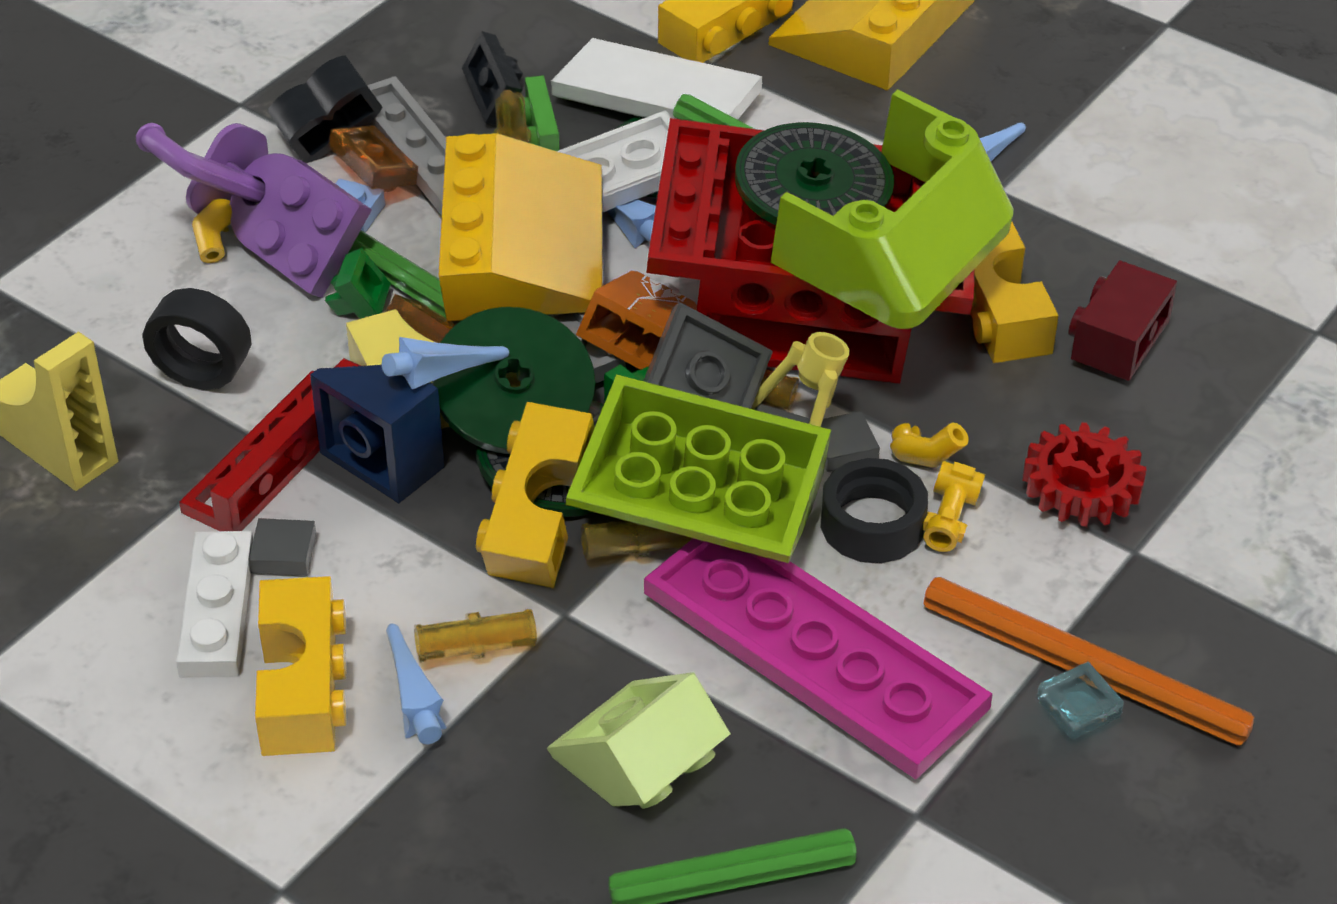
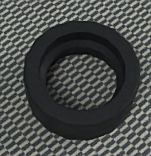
[142,288,252,390]
[820,458,928,563]

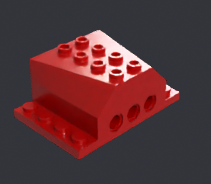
[646,118,975,384]

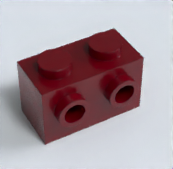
[1068,260,1177,381]

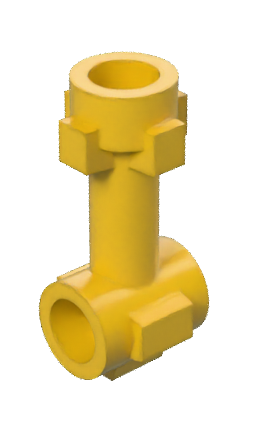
[923,461,986,552]

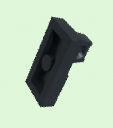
[462,31,523,127]

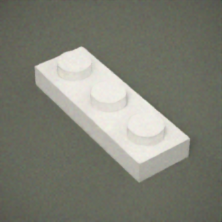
[176,531,253,678]

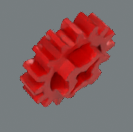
[1022,422,1146,527]

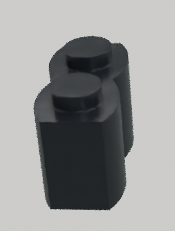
[268,55,383,163]

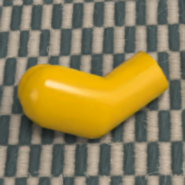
[192,199,232,263]
[890,422,969,468]

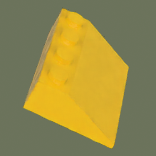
[768,0,975,91]
[438,133,603,321]

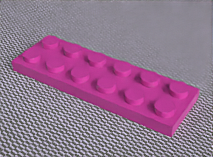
[644,538,993,780]

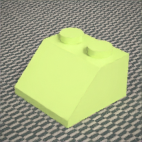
[547,672,731,809]

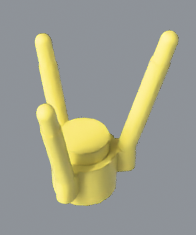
[751,332,849,427]

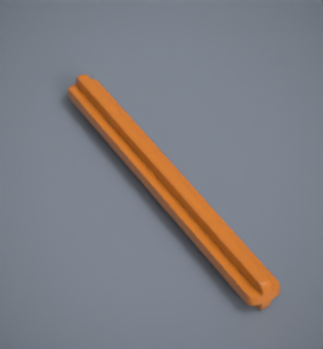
[923,577,1254,746]

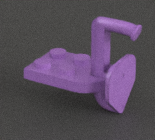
[136,123,372,298]

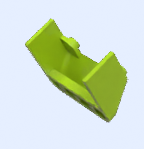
[771,89,1014,329]

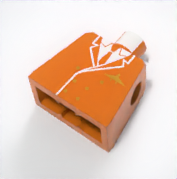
[576,270,697,370]

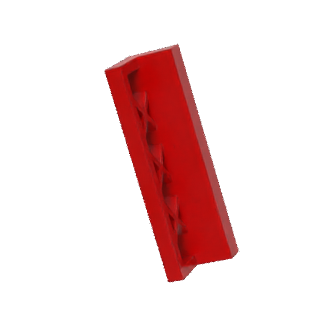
[179,358,361,531]

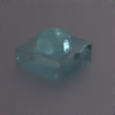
[1037,661,1124,740]

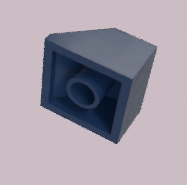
[310,365,444,504]

